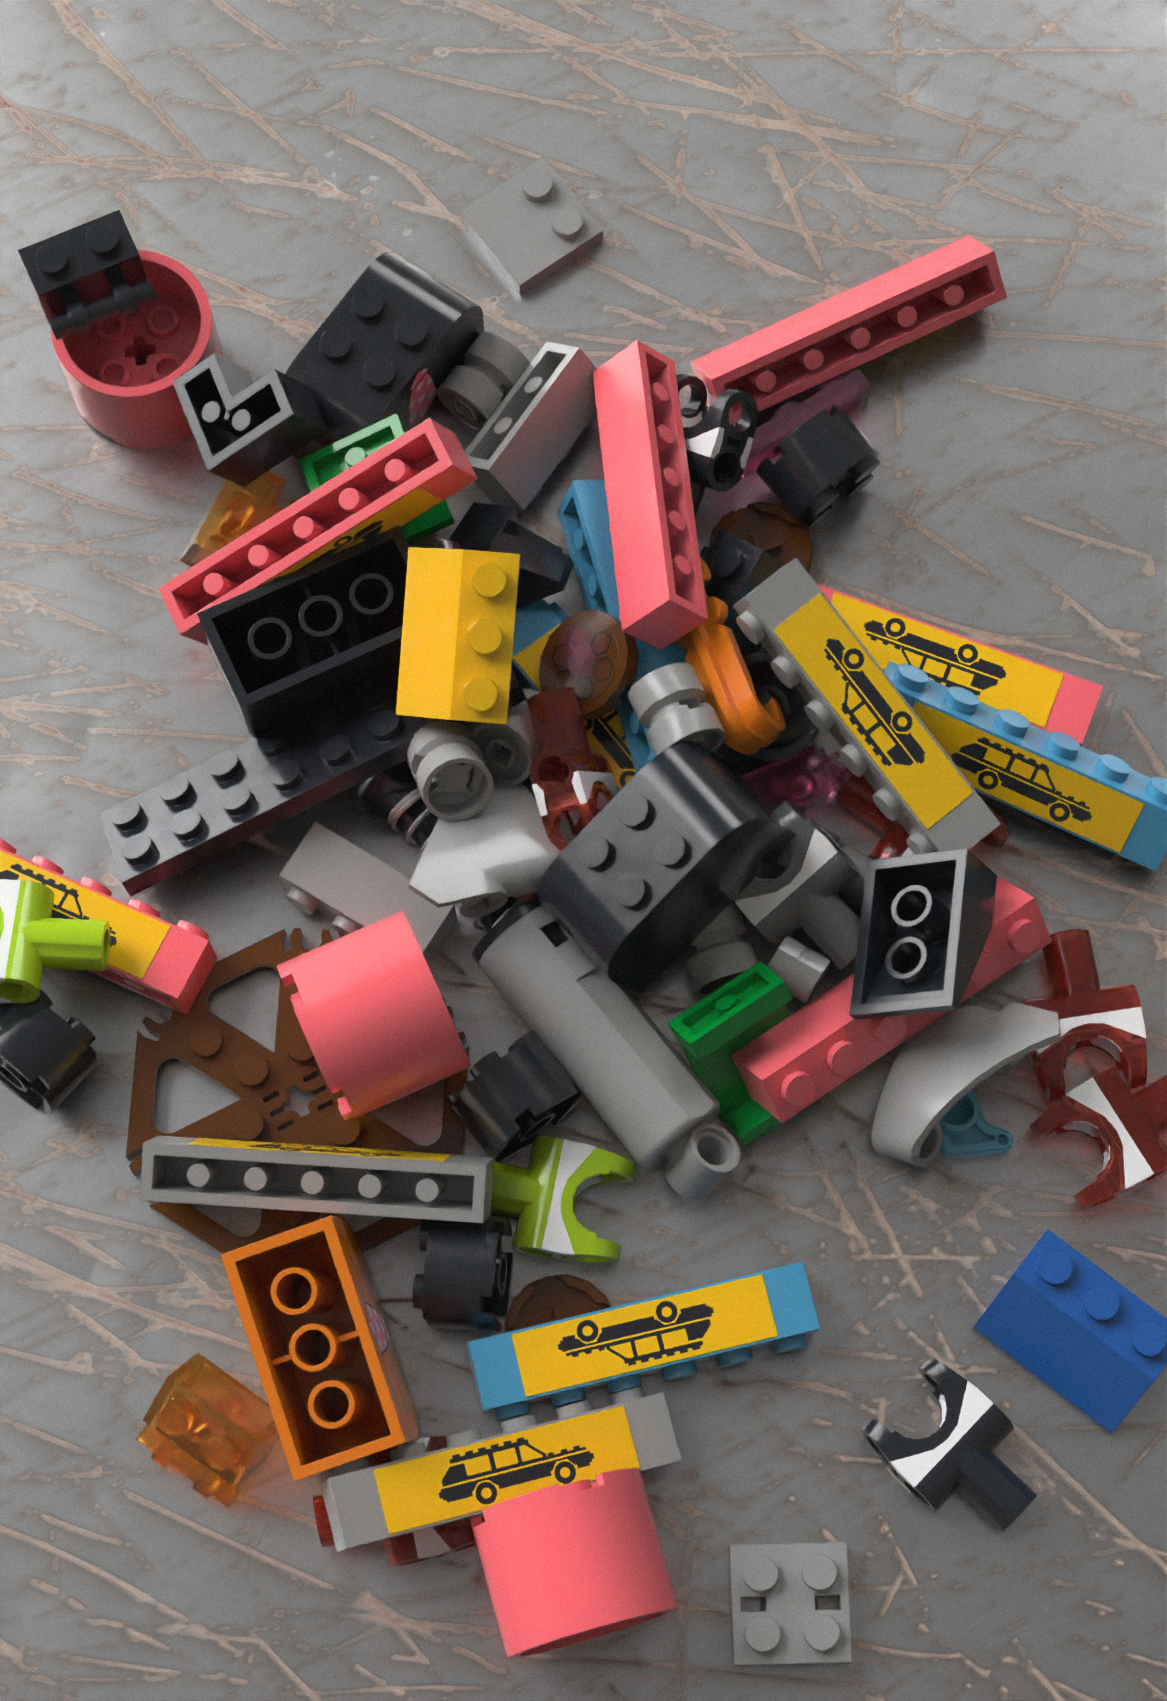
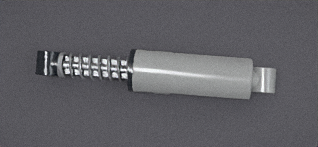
[357,760,741,1201]

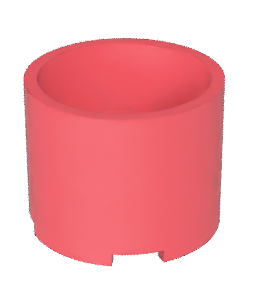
[51,250,224,449]
[277,910,472,1122]
[469,1468,679,1659]

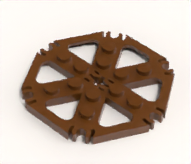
[126,928,470,1257]

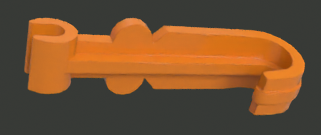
[674,557,786,755]

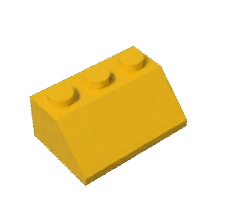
[396,547,520,724]

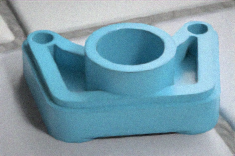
[939,1088,1014,1161]

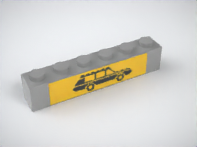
[733,558,1001,855]
[140,1136,494,1223]
[320,1386,682,1553]

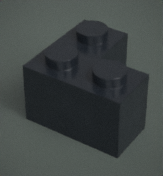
[172,353,328,487]

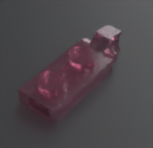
[741,745,857,813]

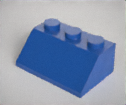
[972,1229,1167,1435]

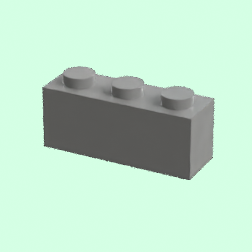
[465,341,597,510]
[279,821,457,964]

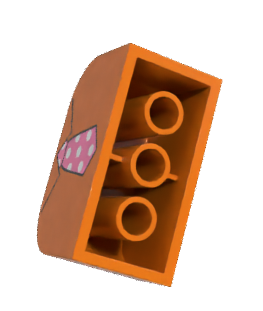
[220,1215,419,1481]

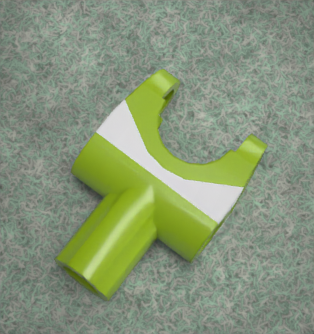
[0,879,110,1003]
[491,1136,637,1264]

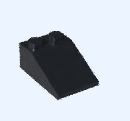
[850,848,997,1020]

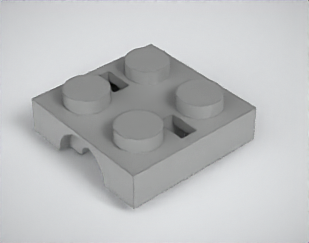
[729,1542,852,1666]

